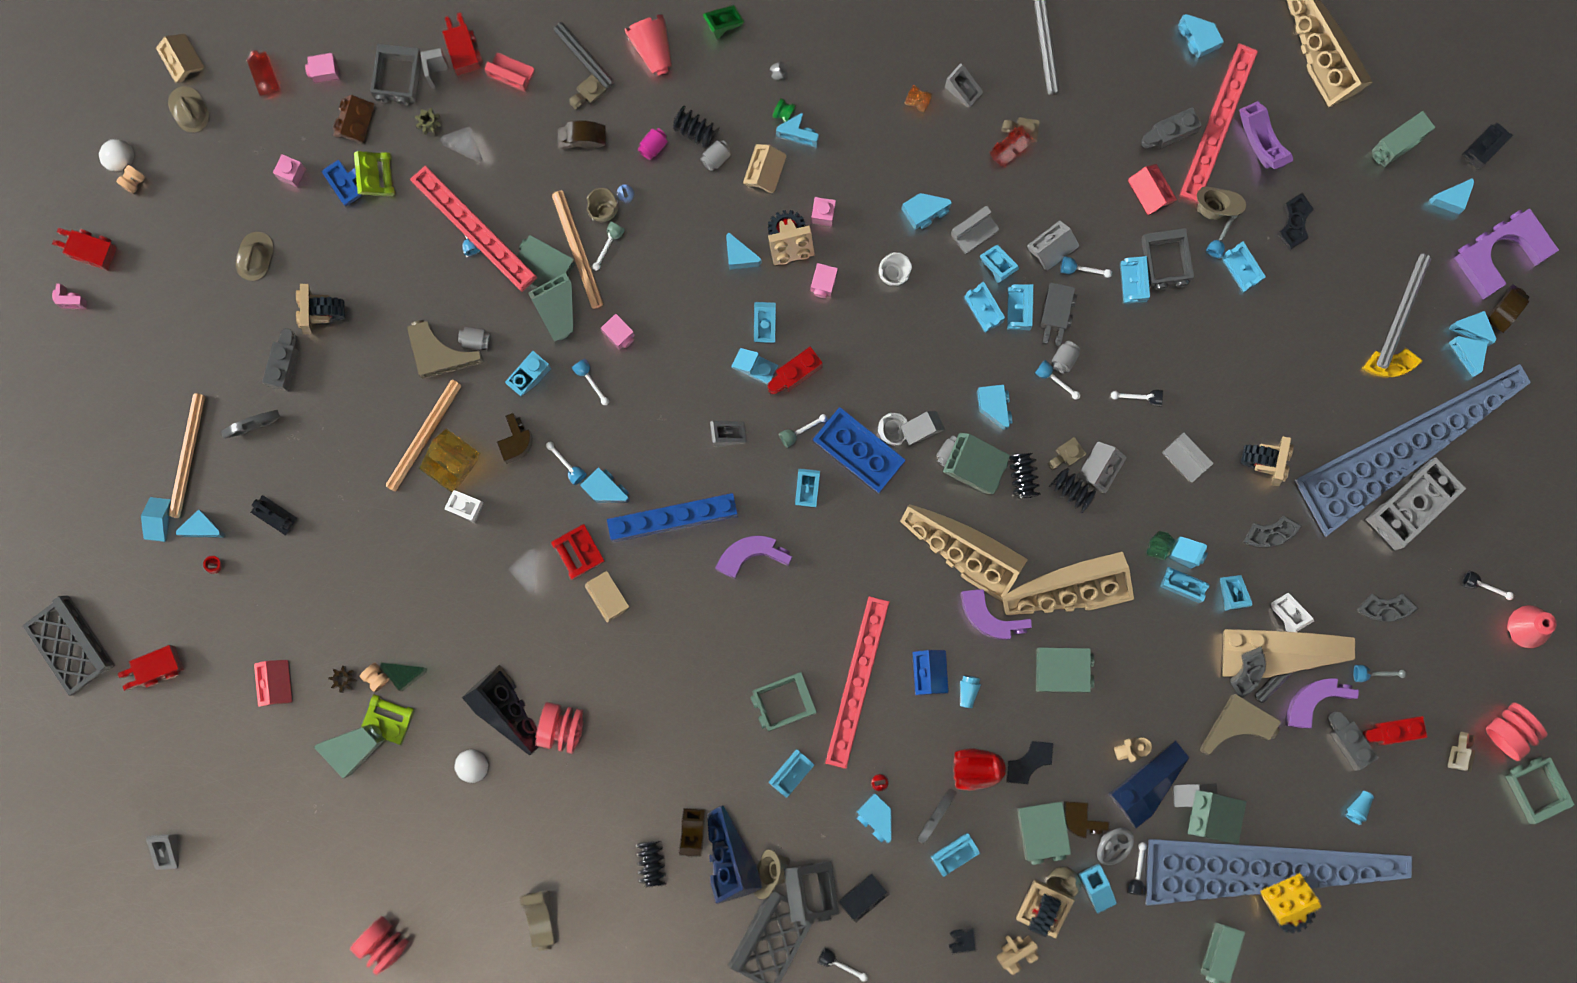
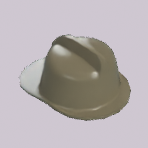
[168,86,209,133]
[1197,186,1246,220]
[236,232,274,281]
[754,850,790,899]

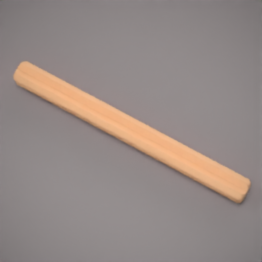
[552,191,603,309]
[386,380,461,491]
[168,393,205,518]

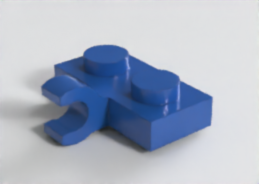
[321,159,363,207]

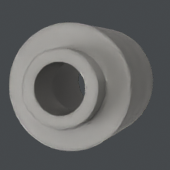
[700,140,731,171]
[458,326,490,350]
[1051,341,1080,374]
[936,435,957,467]

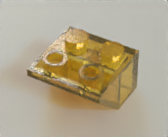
[419,429,480,493]

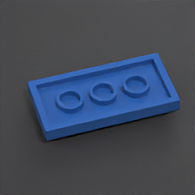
[813,407,906,494]

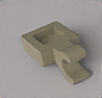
[569,74,606,110]
[1002,117,1040,143]
[1048,437,1086,471]
[1448,732,1476,772]

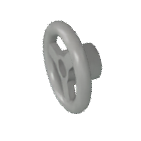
[1097,828,1134,866]

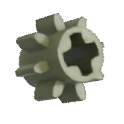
[415,108,441,135]

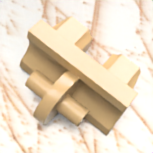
[1114,737,1152,762]
[996,935,1039,975]

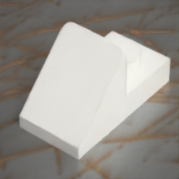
[444,490,484,523]
[1271,593,1314,632]

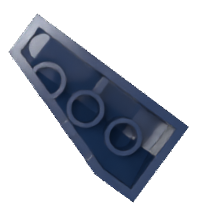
[1108,741,1189,829]
[707,806,763,904]

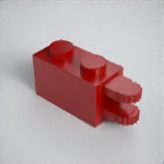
[442,12,482,76]
[52,228,117,271]
[767,346,823,395]
[118,645,184,691]
[1361,716,1428,745]

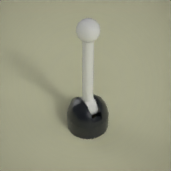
[1111,389,1163,407]
[1462,570,1514,600]
[1127,842,1147,896]
[817,947,868,982]

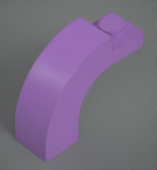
[1239,102,1293,169]
[715,536,792,579]
[961,589,1032,640]
[1285,678,1359,729]

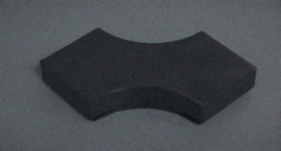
[1278,193,1314,250]
[1006,741,1054,785]

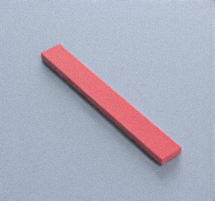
[1180,44,1258,204]
[410,165,537,292]
[825,596,889,769]

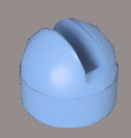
[617,185,634,202]

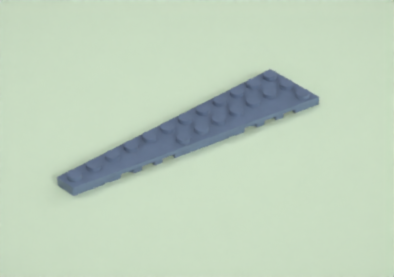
[1294,364,1531,537]
[1145,839,1412,905]

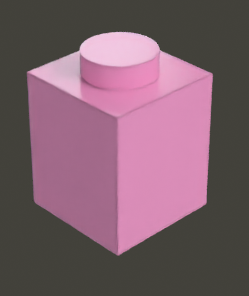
[305,53,339,83]
[273,154,306,187]
[811,197,836,227]
[811,263,838,298]
[601,314,635,350]

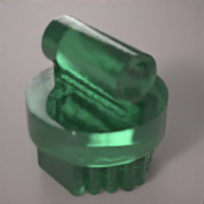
[1147,531,1175,560]

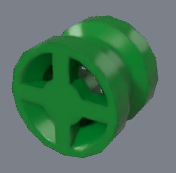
[772,98,797,123]

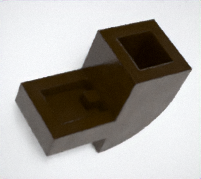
[558,121,606,150]
[1488,284,1530,333]
[497,413,532,464]
[1063,802,1109,838]
[679,808,705,857]

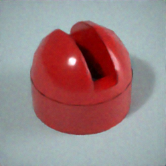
[203,556,222,574]
[871,774,889,792]

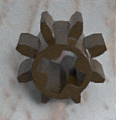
[328,666,357,693]

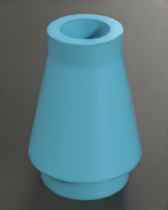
[960,675,981,708]
[1346,791,1375,825]

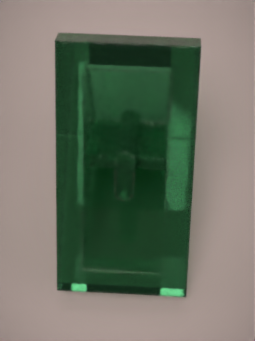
[380,662,427,692]

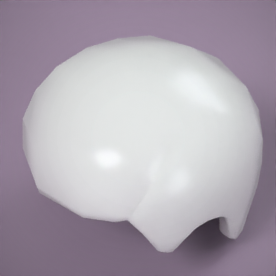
[99,139,135,171]
[879,252,912,286]
[878,413,908,445]
[454,749,489,783]

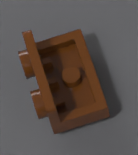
[333,95,375,144]

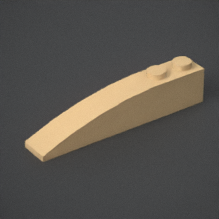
[1287,0,1373,107]
[900,504,1028,602]
[1002,551,1134,615]
[1222,629,1355,678]

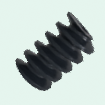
[673,105,720,148]
[1009,453,1041,499]
[1049,468,1096,513]
[635,841,666,887]

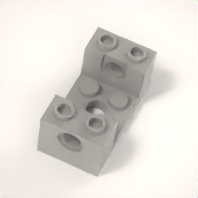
[1366,457,1466,551]

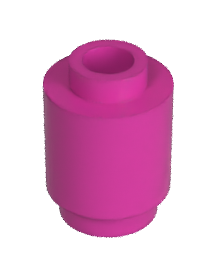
[637,128,668,160]

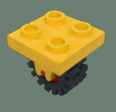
[1260,873,1321,933]

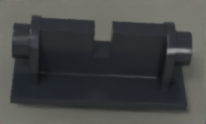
[250,495,297,536]

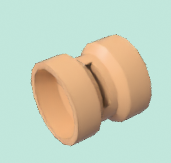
[116,165,145,194]
[360,662,390,693]

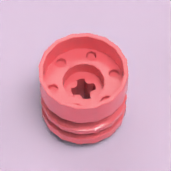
[536,702,583,754]
[1486,703,1547,761]
[349,916,409,976]

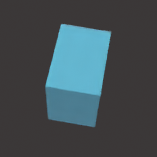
[1429,178,1474,214]
[726,233,762,269]
[1450,311,1496,346]
[1449,336,1488,377]
[795,469,820,507]
[141,497,171,542]
[176,510,225,538]
[1220,575,1252,611]

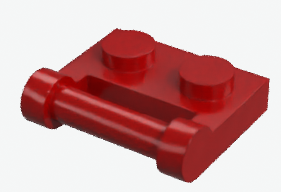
[551,524,605,580]

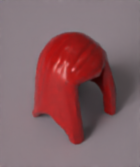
[953,748,1006,791]

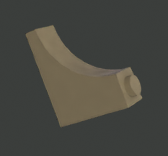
[407,320,484,379]
[1199,694,1281,755]
[520,890,556,951]

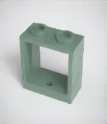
[1372,111,1436,167]
[750,672,817,732]
[1505,755,1575,824]
[1201,923,1245,983]

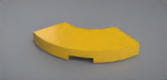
[1362,348,1423,378]

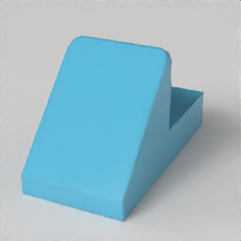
[776,113,819,147]
[980,245,1019,283]
[754,302,776,343]
[731,348,778,385]

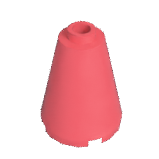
[625,14,672,76]
[1507,605,1556,648]

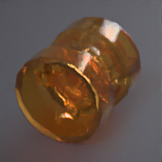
[905,85,932,113]

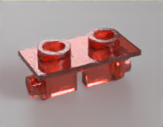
[246,50,280,96]
[990,125,1033,166]

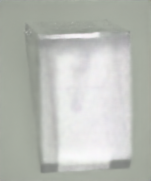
[440,127,482,163]
[508,549,538,594]

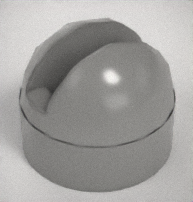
[769,62,787,80]

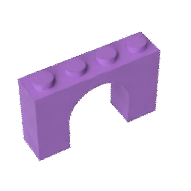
[1454,209,1559,300]

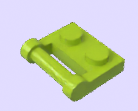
[354,151,395,196]
[361,694,414,745]

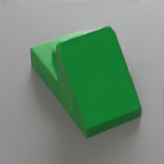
[703,5,744,39]

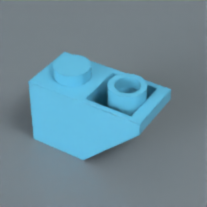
[1179,14,1224,58]
[902,193,952,230]
[505,351,552,397]
[977,385,1012,430]
[580,467,630,503]
[1168,536,1208,569]
[857,793,891,843]
[1077,864,1117,914]

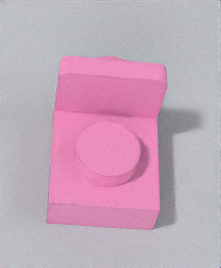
[52,284,87,309]

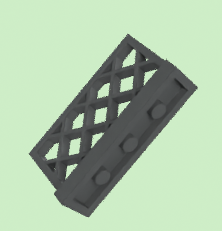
[23,596,115,696]
[728,890,814,983]

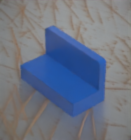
[913,650,949,695]

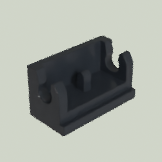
[1462,123,1513,170]
[839,874,889,922]
[949,926,976,954]

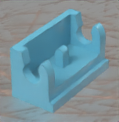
[1221,242,1266,293]
[1120,256,1150,303]
[964,282,1005,333]
[1007,284,1033,330]
[1160,567,1210,603]
[768,749,814,798]
[930,833,980,877]

